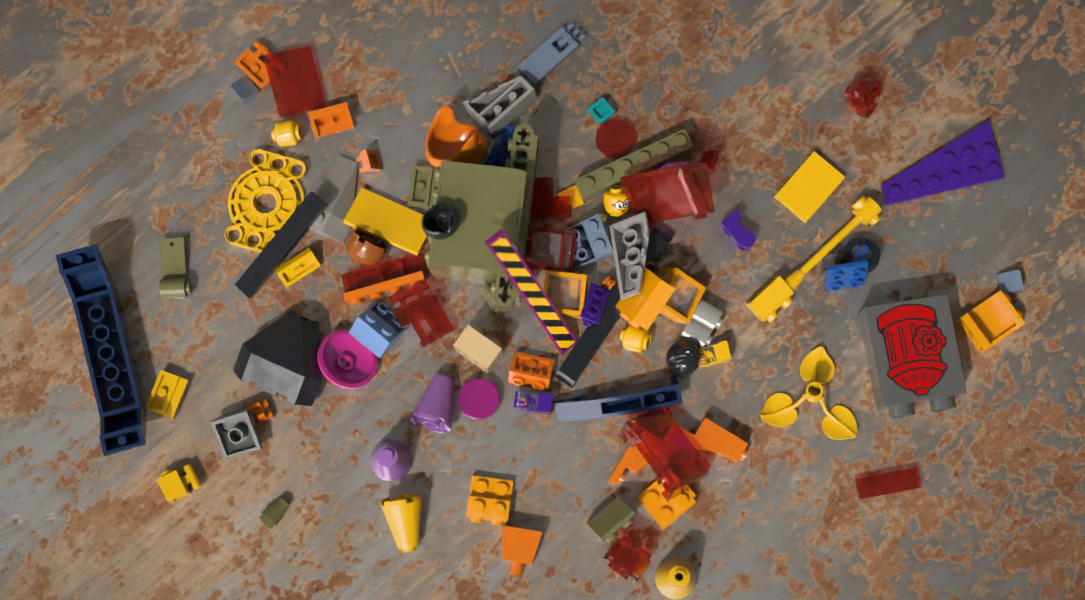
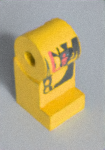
[697,340,731,368]

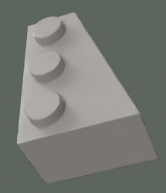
[463,76,537,138]

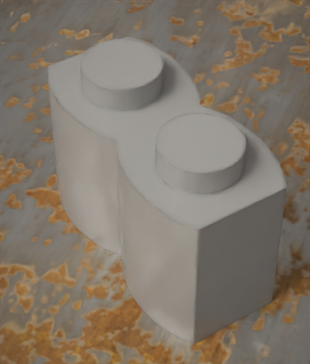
[680,300,724,348]

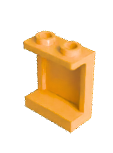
[957,290,1025,354]

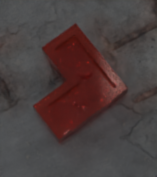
[530,177,572,219]

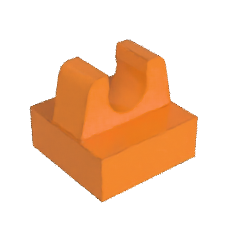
[356,149,383,173]
[247,398,275,425]

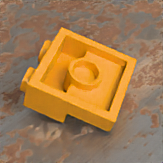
[637,470,696,530]
[466,475,514,526]

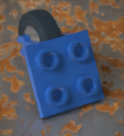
[824,238,881,291]

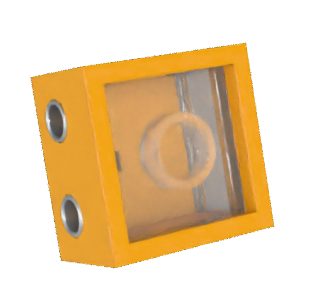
[659,267,706,324]
[544,270,587,319]

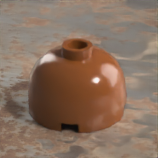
[346,229,388,267]

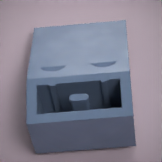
[547,214,614,273]

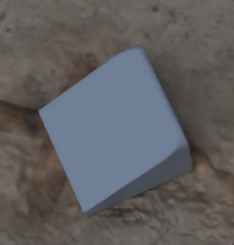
[230,76,260,104]
[996,269,1024,294]

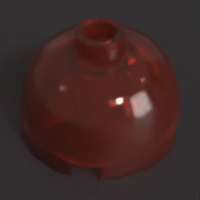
[845,76,882,118]

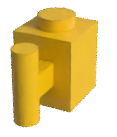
[157,464,202,503]

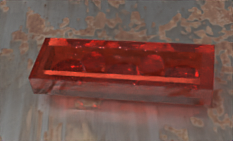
[855,467,922,500]

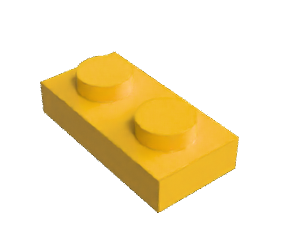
[275,248,321,288]

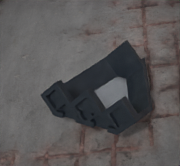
[233,310,322,406]

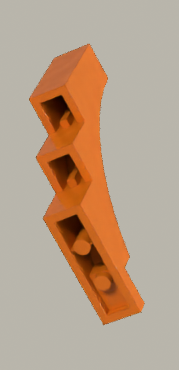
[608,418,749,486]

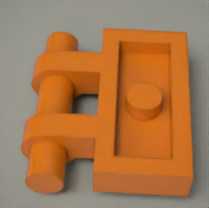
[234,40,287,91]

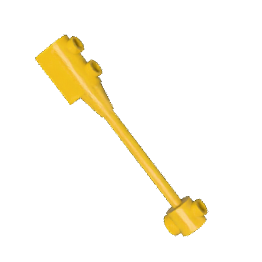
[746,195,881,322]

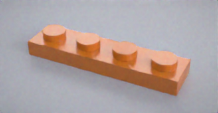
[343,271,426,306]

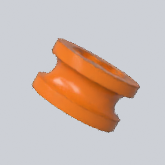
[600,274,618,291]

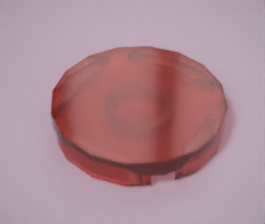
[595,119,636,160]

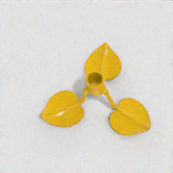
[760,346,858,440]

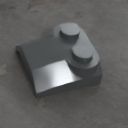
[210,409,263,460]

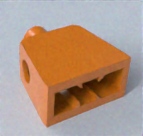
[502,526,542,576]

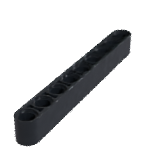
[555,227,672,388]

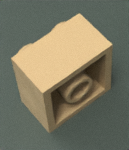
[453,325,503,374]

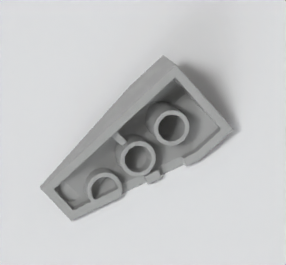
[308,155,358,244]
[609,212,650,300]

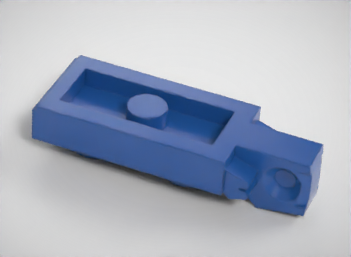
[485,125,515,167]

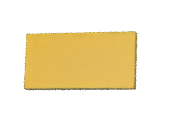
[344,188,428,256]

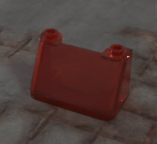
[620,163,715,228]
[618,407,710,502]

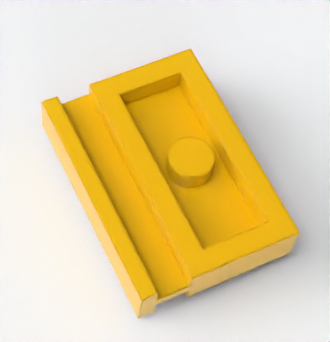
[145,370,190,419]

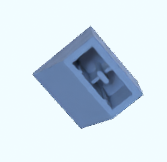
[349,299,411,358]

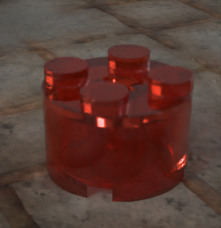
[602,536,651,584]

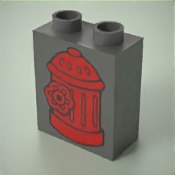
[858,294,967,419]

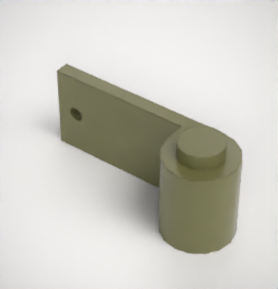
[159,237,191,300]

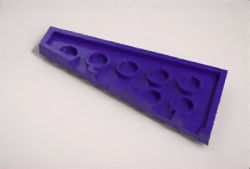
[880,120,1005,206]

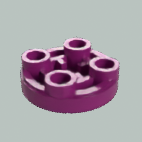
[458,378,500,420]

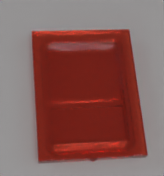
[263,46,327,118]

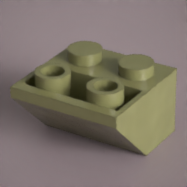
[586,496,635,543]

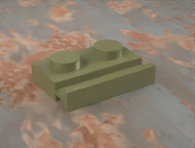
[408,165,438,208]

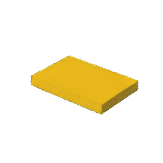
[774,151,845,223]

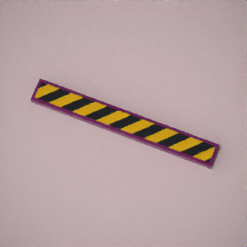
[485,229,578,355]

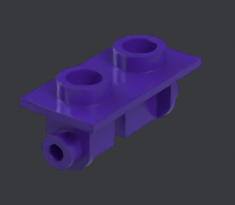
[580,282,610,327]

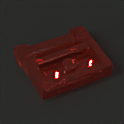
[403,294,455,348]

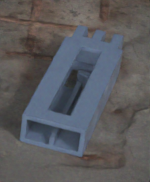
[518,22,587,87]

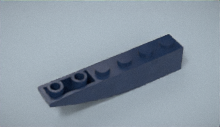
[554,375,683,422]

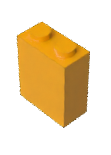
[615,267,675,330]

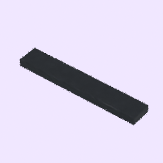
[235,192,328,298]

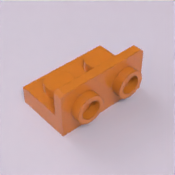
[508,351,555,391]

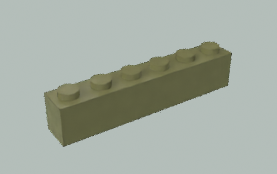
[574,129,694,202]

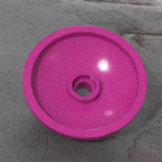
[317,330,378,389]

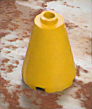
[380,493,422,552]
[655,557,697,599]

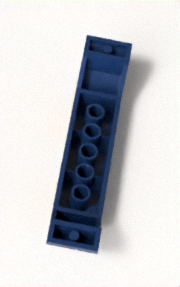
[56,244,146,457]

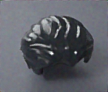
[421,203,462,240]
[666,339,700,378]

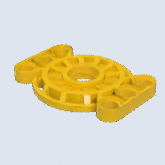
[225,149,307,253]

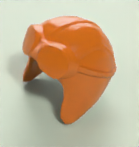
[425,106,488,168]

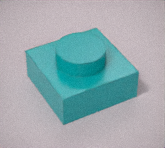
[587,97,615,126]

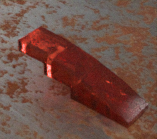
[341,252,429,293]

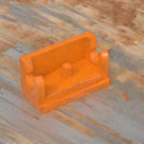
[308,102,354,138]

